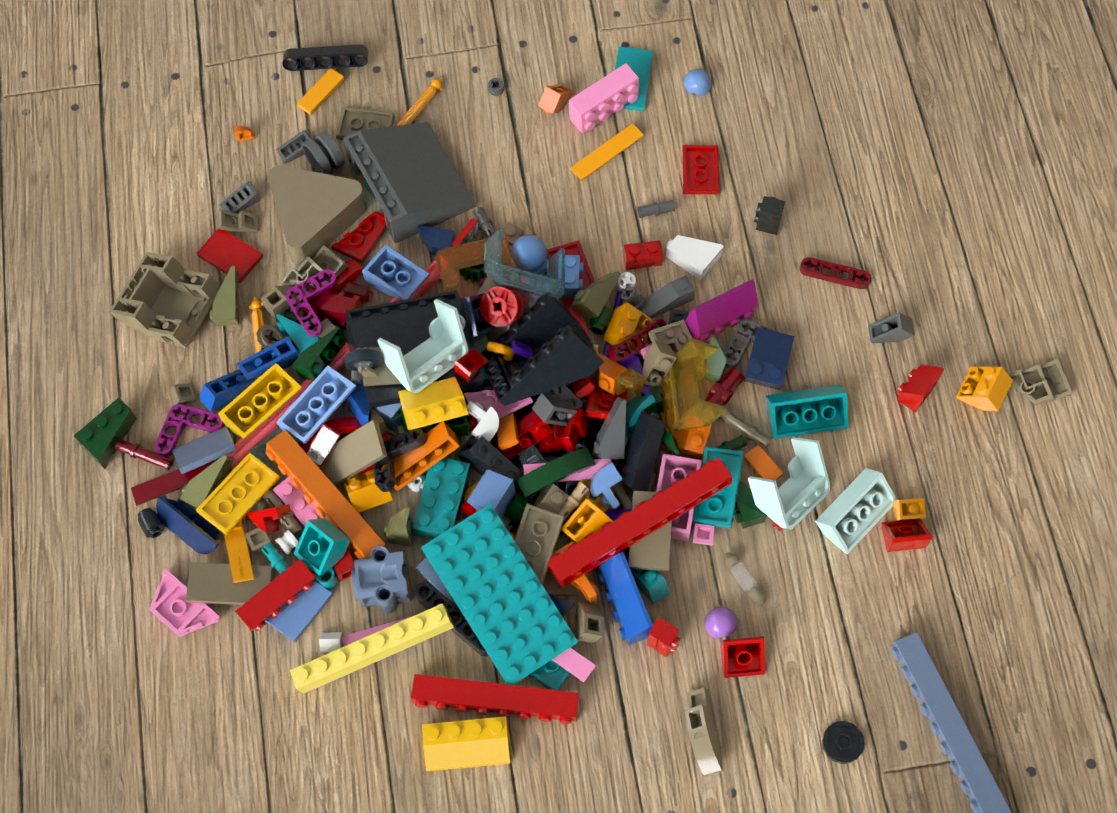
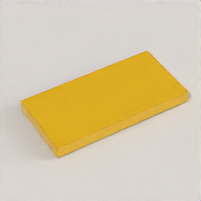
[196,453,280,536]

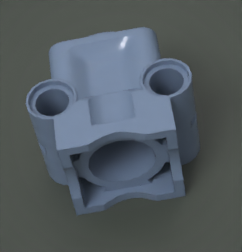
[351,546,411,614]

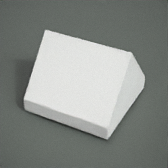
[319,632,342,653]

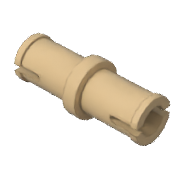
[557,482,590,521]

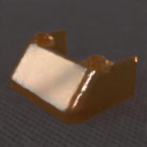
[435,235,521,292]

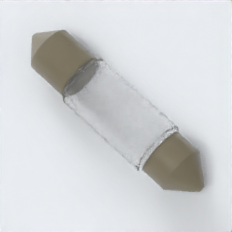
[725,552,766,605]

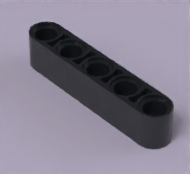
[282,45,368,71]
[415,582,489,657]

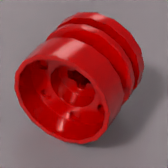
[480,285,528,327]

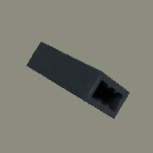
[615,411,666,492]

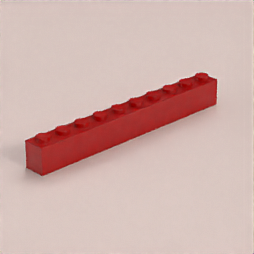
[548,457,732,588]

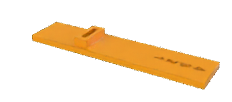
[570,123,644,181]
[224,520,254,583]

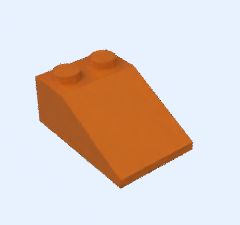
[659,412,713,460]

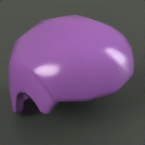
[704,607,738,638]

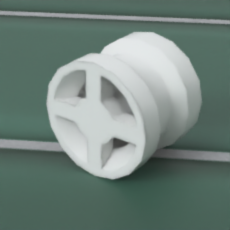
[617,272,636,293]
[275,530,298,555]

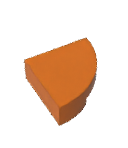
[234,126,255,141]

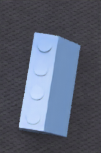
[277,366,356,444]

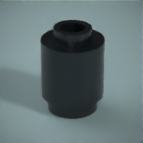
[137,508,164,538]

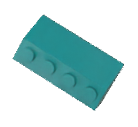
[766,384,849,439]

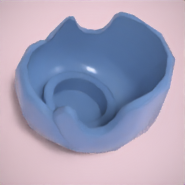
[684,69,711,97]

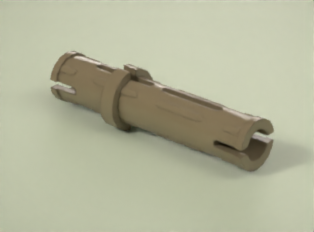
[717,407,772,449]
[263,488,304,537]

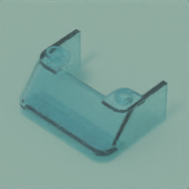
[484,230,565,299]

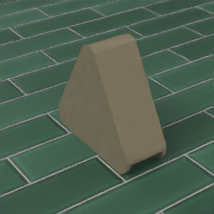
[268,166,366,266]

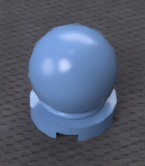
[511,234,548,280]

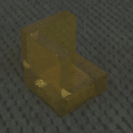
[615,368,645,397]

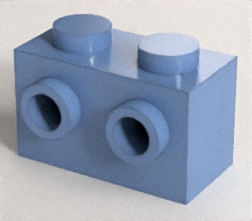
[560,255,583,299]

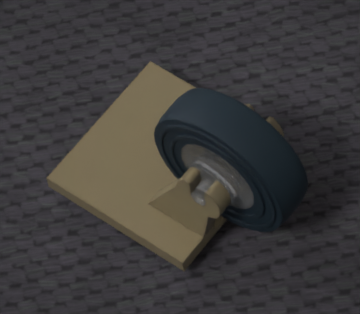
[345,346,402,386]

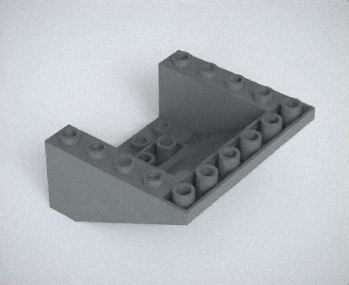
[343,122,476,244]

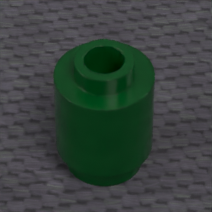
[590,306,613,335]

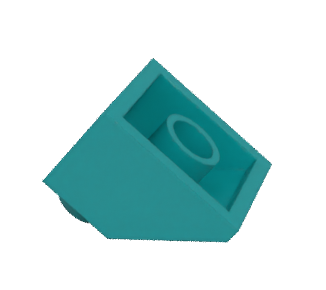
[294,518,351,576]

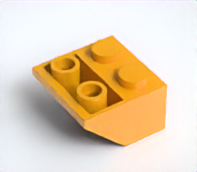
[603,302,653,354]
[956,366,1013,411]
[343,469,393,513]
[561,499,614,543]

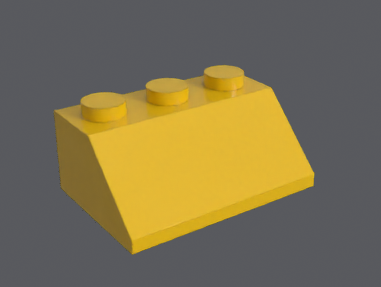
[398,377,468,430]

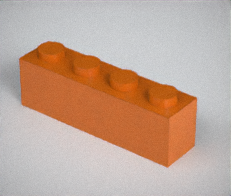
[382,421,460,491]

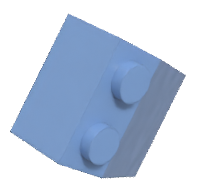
[362,245,429,300]

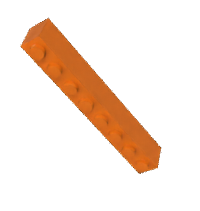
[266,430,386,559]

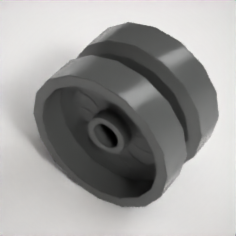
[301,130,345,174]

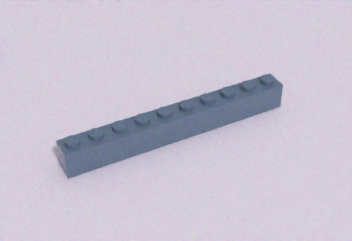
[891,632,1012,813]

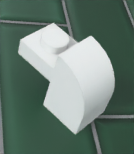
[467,401,499,442]

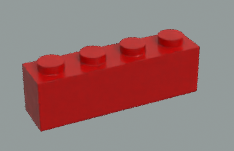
[235,559,315,632]

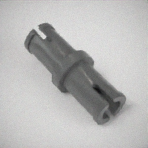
[637,200,675,218]
[473,207,498,242]

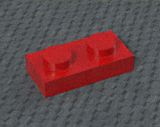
[571,376,595,399]

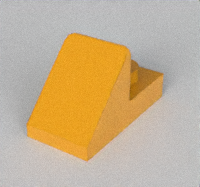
[893,498,926,520]

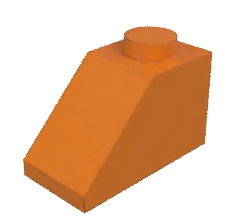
[538,84,574,115]
[597,354,629,395]

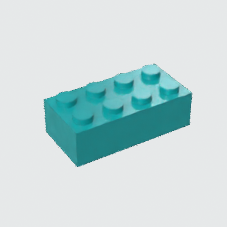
[412,458,471,540]

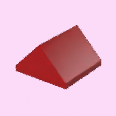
[881,518,932,552]
[720,636,765,678]

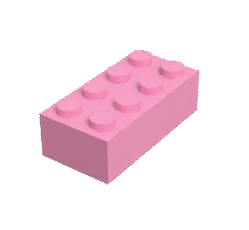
[569,64,639,134]
[656,454,702,542]

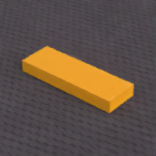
[297,69,345,115]

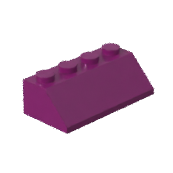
[685,279,759,343]

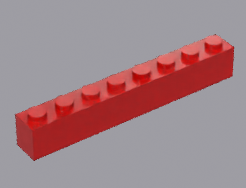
[411,674,579,724]

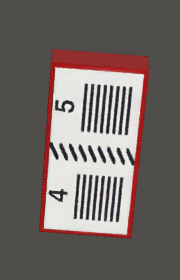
[451,218,479,253]
[306,423,341,467]

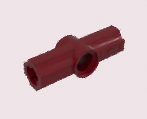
[697,368,745,419]

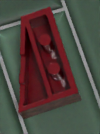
[302,286,362,331]

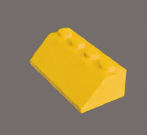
[218,363,302,440]
[422,716,510,771]

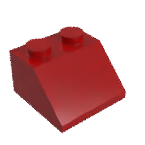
[897,365,944,412]

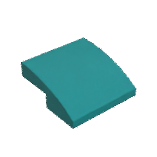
[625,395,656,428]

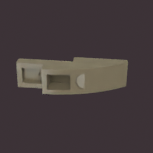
[685,687,723,776]

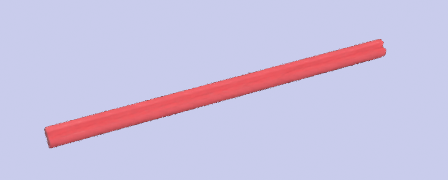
[227,256,450,470]

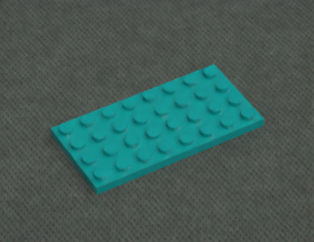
[421,504,578,685]

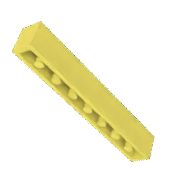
[290,603,454,694]

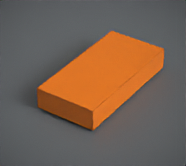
[497,413,519,451]
[744,444,783,481]

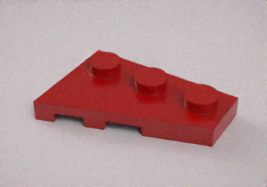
[331,211,387,263]

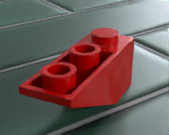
[495,411,554,460]

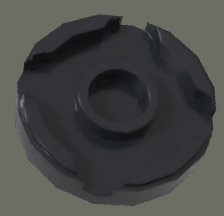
[822,721,865,764]

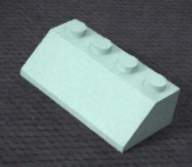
[815,468,897,554]

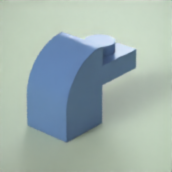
[590,462,622,509]

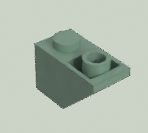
[696,337,727,383]

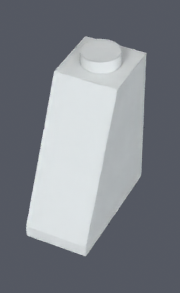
[665,235,724,280]

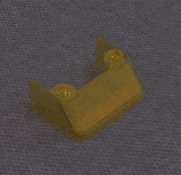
[661,338,726,431]

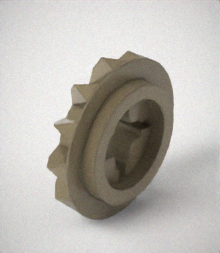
[255,325,284,348]

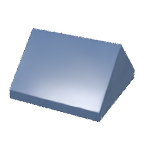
[467,470,516,518]

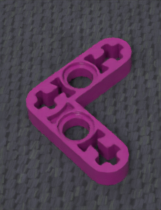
[286,269,336,337]
[155,404,224,457]

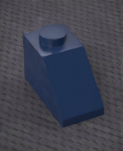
[418,225,455,259]

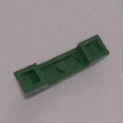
[650,385,682,456]
[516,447,596,498]

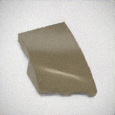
[281,245,348,287]
[1008,359,1073,405]

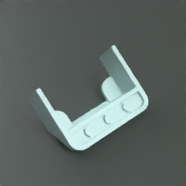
[378,299,468,393]
[748,437,830,529]

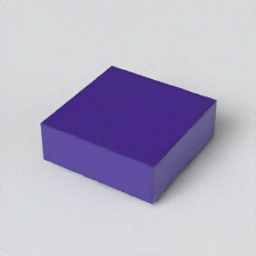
[511,339,533,359]

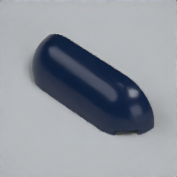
[156,496,220,554]

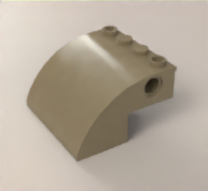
[109,252,221,348]

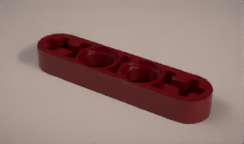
[800,257,872,289]
[608,319,667,362]

